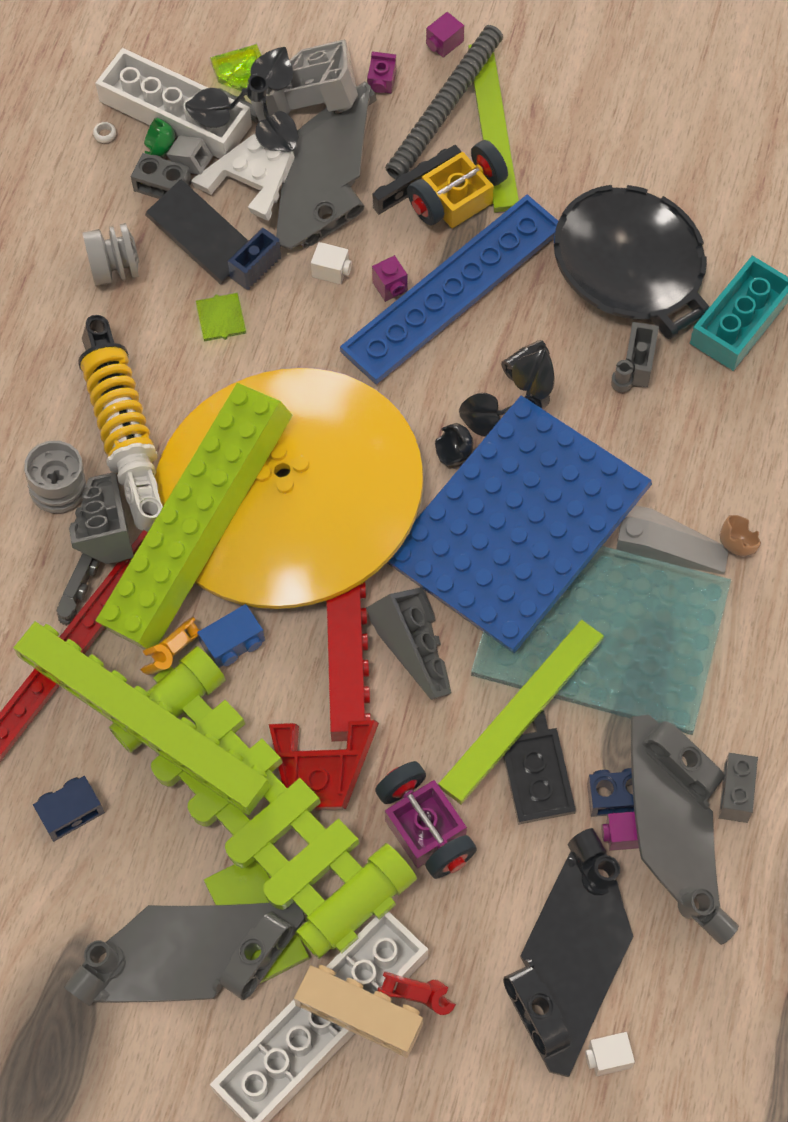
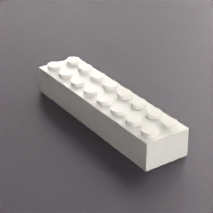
[210,912,428,1122]

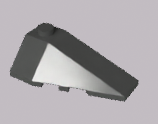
[69,472,134,564]
[366,587,451,700]

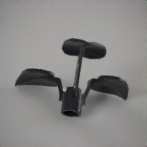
[185,47,298,152]
[459,349,555,436]

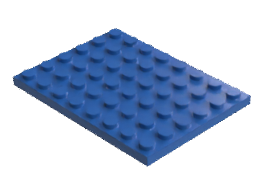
[387,395,652,653]

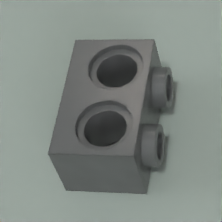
[131,153,192,199]
[718,753,758,823]

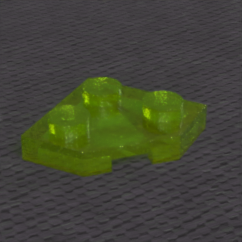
[210,44,261,91]

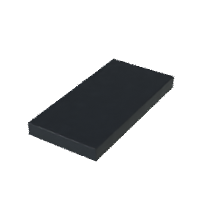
[145,179,249,285]

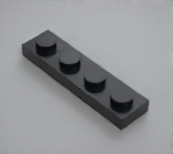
[372,144,461,215]

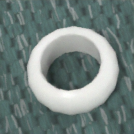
[93,122,116,143]

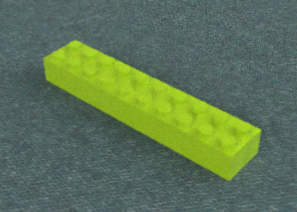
[96,383,293,649]

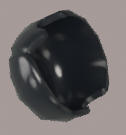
[435,423,474,466]

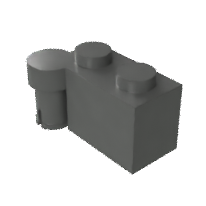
[611,322,659,392]

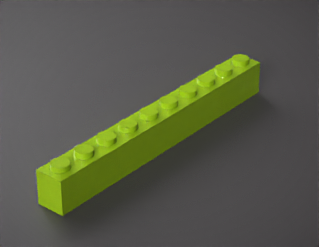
[13,621,270,816]

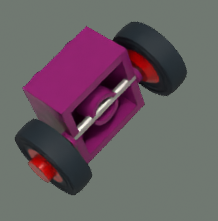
[375,761,477,879]

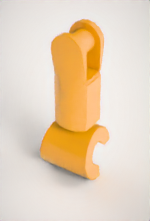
[140,617,202,675]

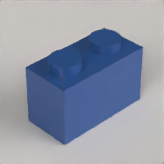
[197,604,265,668]

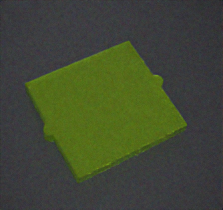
[196,293,246,342]

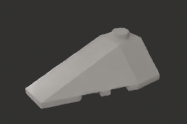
[615,505,728,575]

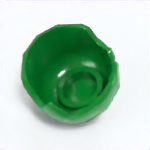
[144,118,175,158]

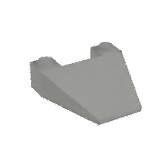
[251,39,358,122]

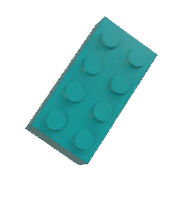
[689,255,788,371]

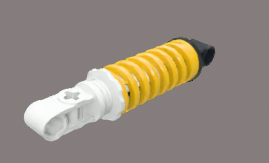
[78,315,163,532]

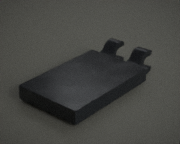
[503,710,576,825]

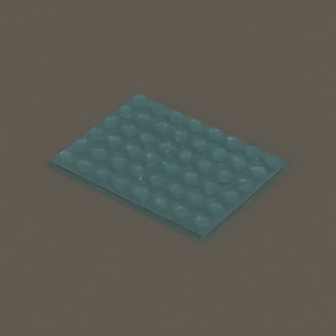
[471,546,731,735]

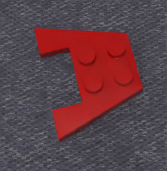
[269,720,379,810]

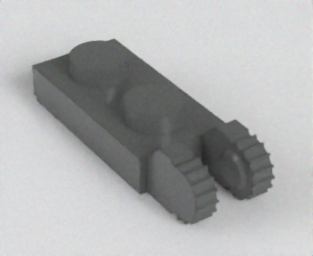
[56,553,100,625]

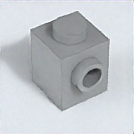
[167,136,213,175]

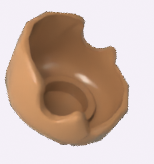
[719,515,761,556]

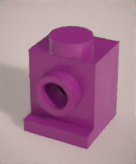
[367,51,397,94]

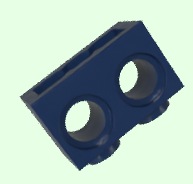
[587,768,634,817]

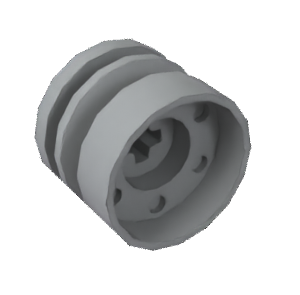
[83,223,139,286]
[24,441,86,513]

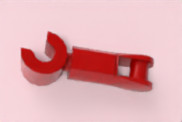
[377,971,456,1015]

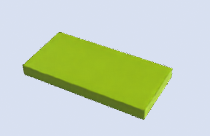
[203,860,309,984]

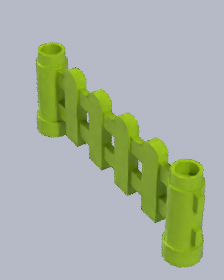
[109,646,417,959]

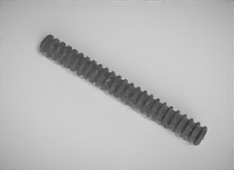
[385,25,503,179]

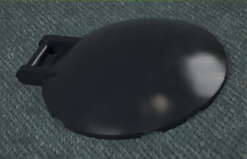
[553,185,709,339]

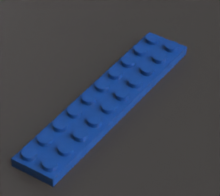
[340,194,558,385]

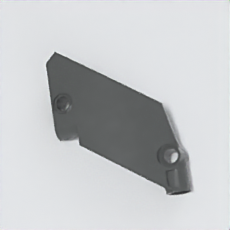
[276,81,377,250]
[631,714,739,945]
[64,902,305,1006]

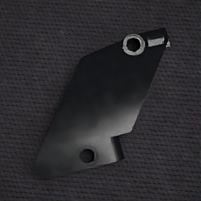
[503,828,634,1077]

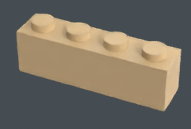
[294,965,423,1058]

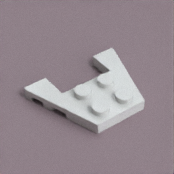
[191,134,295,221]

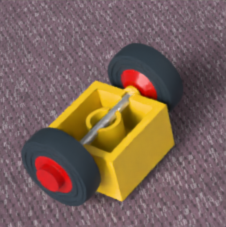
[407,140,508,229]

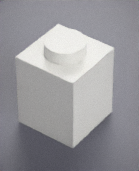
[311,242,352,284]
[585,1032,635,1076]

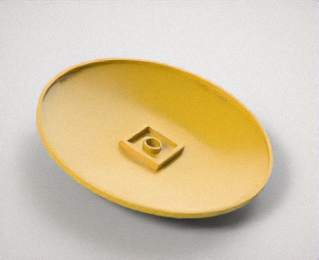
[155,368,423,609]

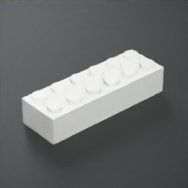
[95,48,252,159]

